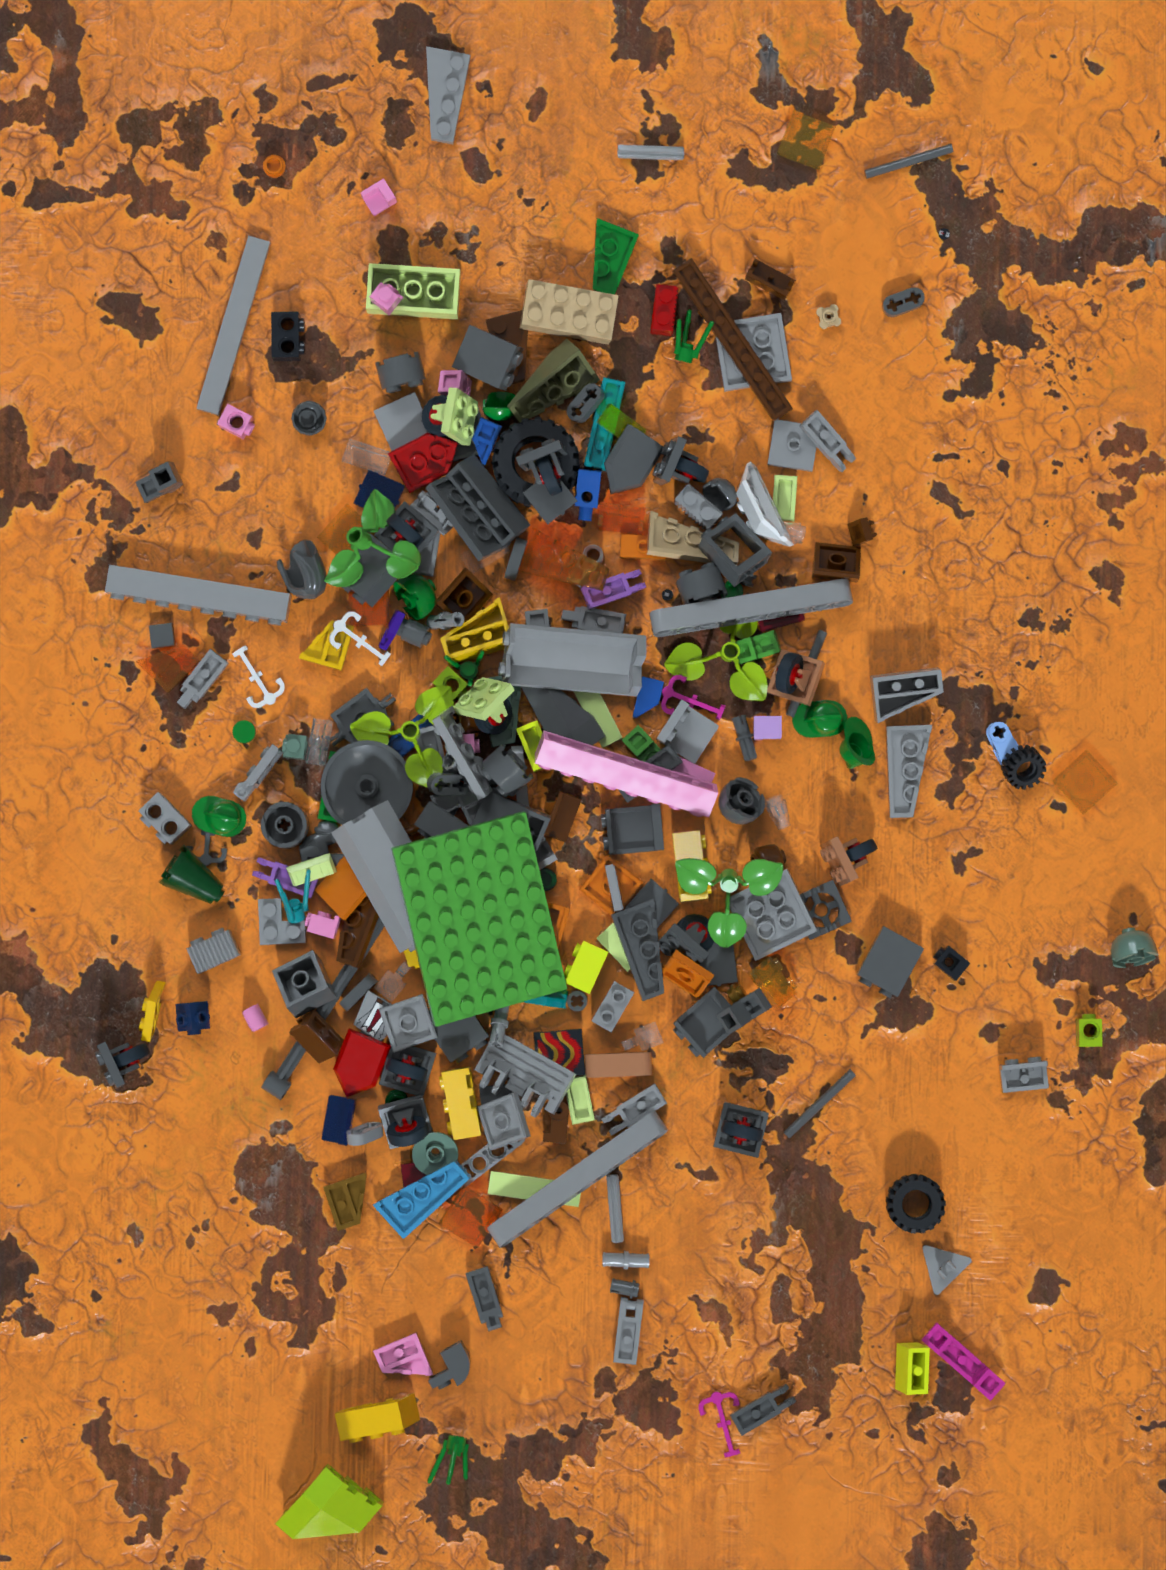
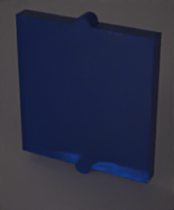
[353,470,405,508]

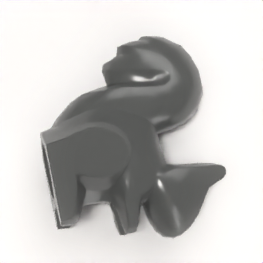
[299,820,344,867]

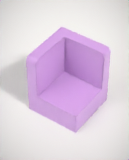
[753,716,782,740]

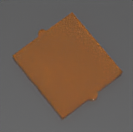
[347,590,391,626]

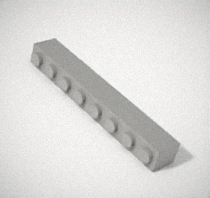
[105,565,292,626]

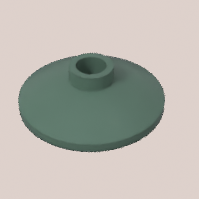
[412,1132,458,1175]

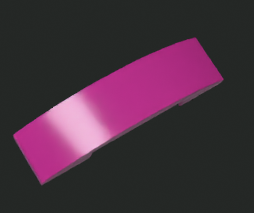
[921,1322,1006,1401]

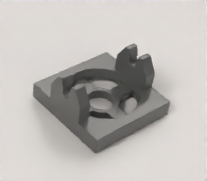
[800,880,852,940]

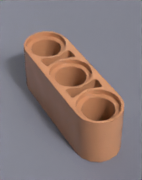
[585,1052,652,1078]

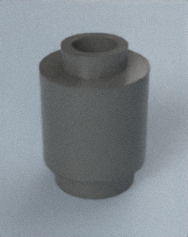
[396,618,432,648]

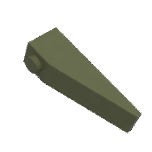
[507,339,600,423]

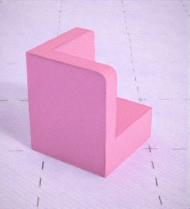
[361,178,397,216]

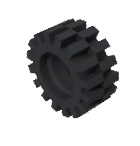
[1001,745,1046,790]

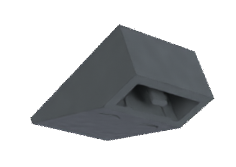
[472,791,551,853]

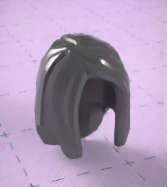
[277,540,326,600]

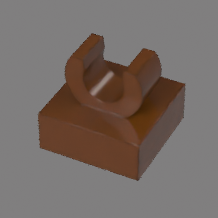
[847,517,877,546]

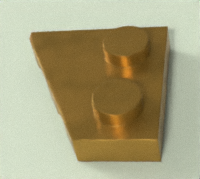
[323,1172,367,1231]

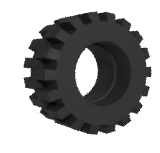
[886,1174,946,1234]

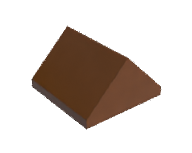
[812,542,861,583]
[435,568,493,622]

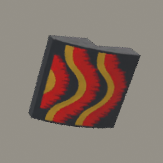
[533,1029,585,1075]

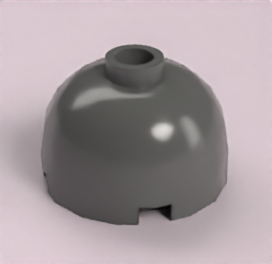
[718,777,765,825]

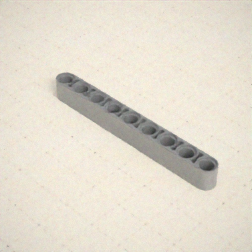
[649,579,853,637]
[487,1111,668,1248]

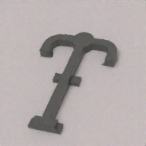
[186,830,227,866]

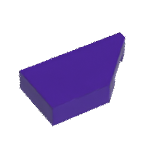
[378,609,405,651]

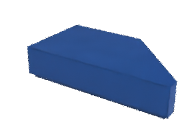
[472,417,502,465]
[632,676,664,719]

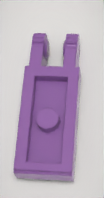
[581,569,647,610]
[252,857,318,898]

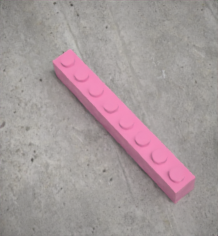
[535,730,718,817]

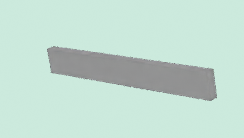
[197,235,271,416]

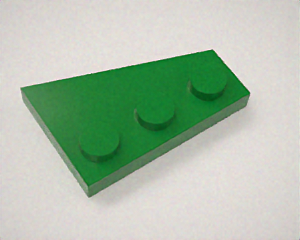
[593,218,639,295]

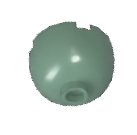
[1110,927,1158,968]

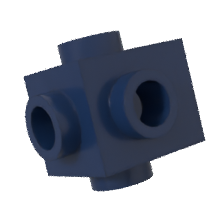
[175,1001,210,1035]

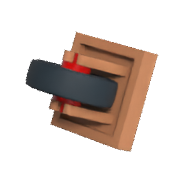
[767,649,825,706]
[820,836,878,886]

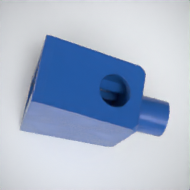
[575,468,602,521]

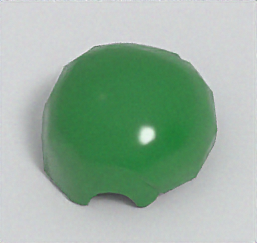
[482,391,516,422]

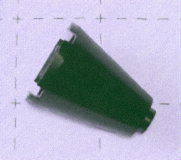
[158,845,225,904]

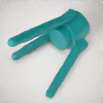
[275,869,311,923]

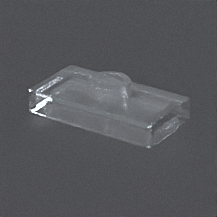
[305,718,333,766]

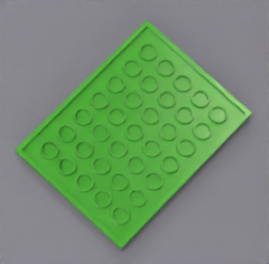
[391,811,567,1027]

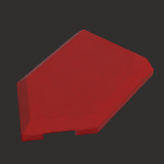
[388,433,458,493]
[333,1028,391,1097]

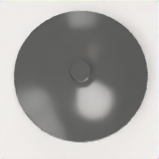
[321,740,413,825]

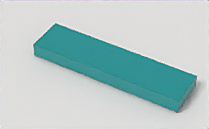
[584,377,625,471]

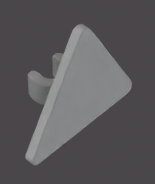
[922,1245,972,1295]

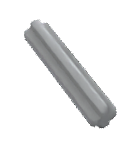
[617,145,684,160]
[606,1174,624,1243]

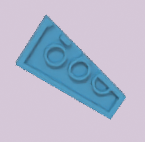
[373,1160,471,1239]

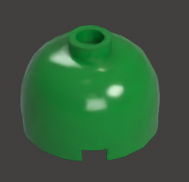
[393,574,436,621]

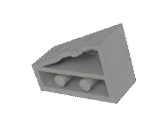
[870,667,944,723]

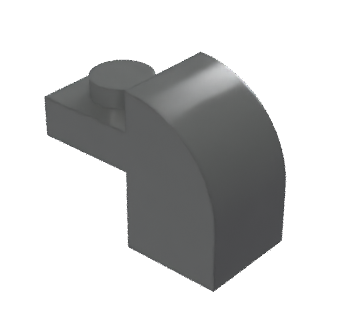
[135,461,183,503]
[716,987,772,1035]
[428,1340,471,1390]

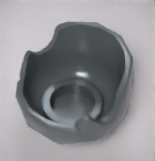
[291,401,327,436]
[703,478,737,512]

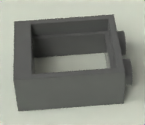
[698,513,772,587]

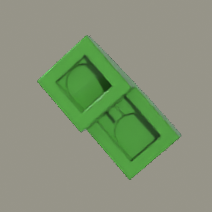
[735,630,781,665]
[622,725,661,762]

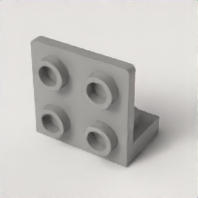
[656,700,719,764]

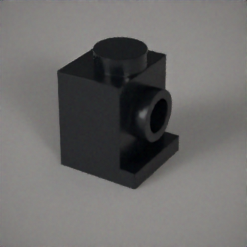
[933,946,970,981]

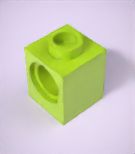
[432,666,469,702]
[1076,1014,1102,1047]

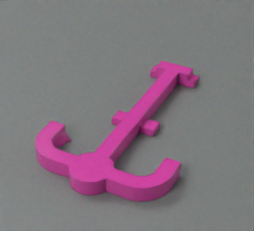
[661,675,726,720]
[698,1391,740,1458]

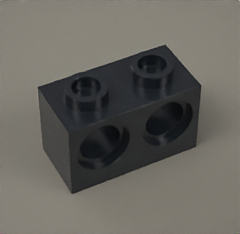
[271,312,305,361]

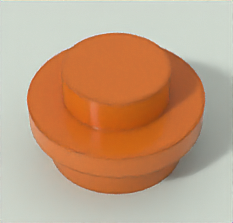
[263,155,286,178]

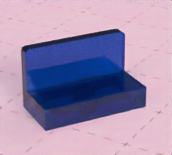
[322,1095,357,1146]

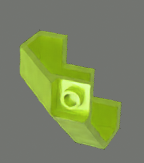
[275,1464,384,1539]

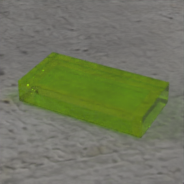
[596,404,646,439]

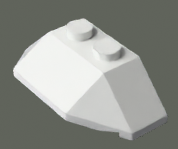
[736,462,794,547]

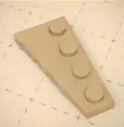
[647,511,739,566]

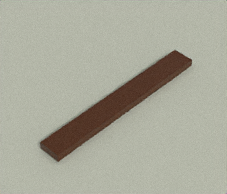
[672,258,793,422]

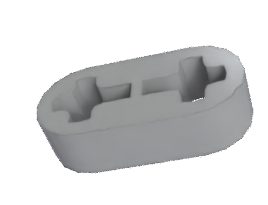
[346,1122,383,1146]

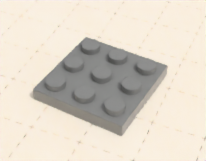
[715,313,792,392]
[725,869,818,961]

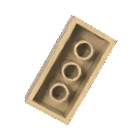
[519,279,619,345]

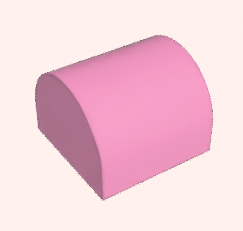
[242,1004,269,1032]

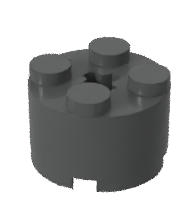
[375,352,426,393]
[676,562,728,605]
[481,744,533,798]
[261,802,309,849]

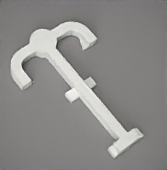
[329,611,391,666]
[232,645,285,708]

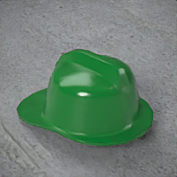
[792,700,847,738]
[839,717,875,769]
[192,796,246,837]

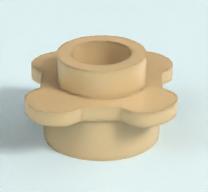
[816,304,841,329]

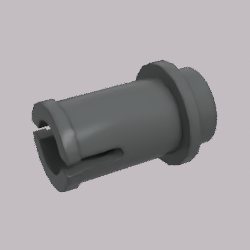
[610,1278,640,1299]

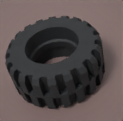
[492,417,580,507]

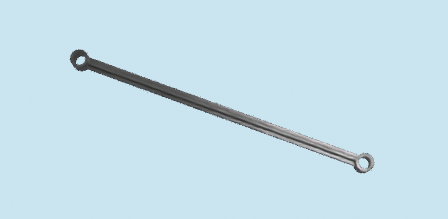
[261,782,464,1100]

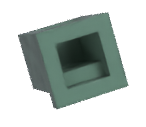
[282,734,309,760]

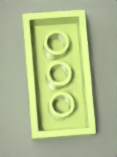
[366,263,461,319]

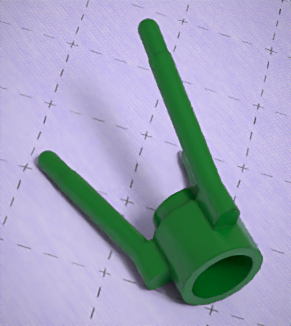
[674,309,714,363]
[444,651,484,687]
[427,1435,469,1485]

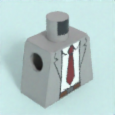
[354,990,392,1041]

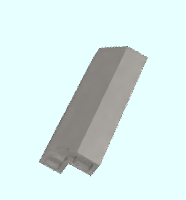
[498,623,646,697]
[331,800,415,953]

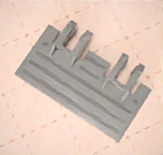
[474,1034,576,1117]

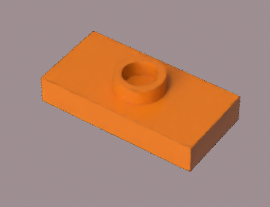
[620,534,666,560]

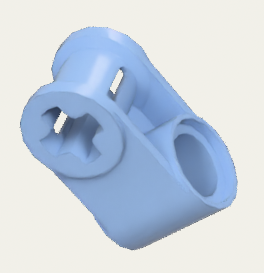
[986,722,1019,766]

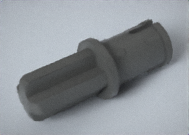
[731,715,757,761]

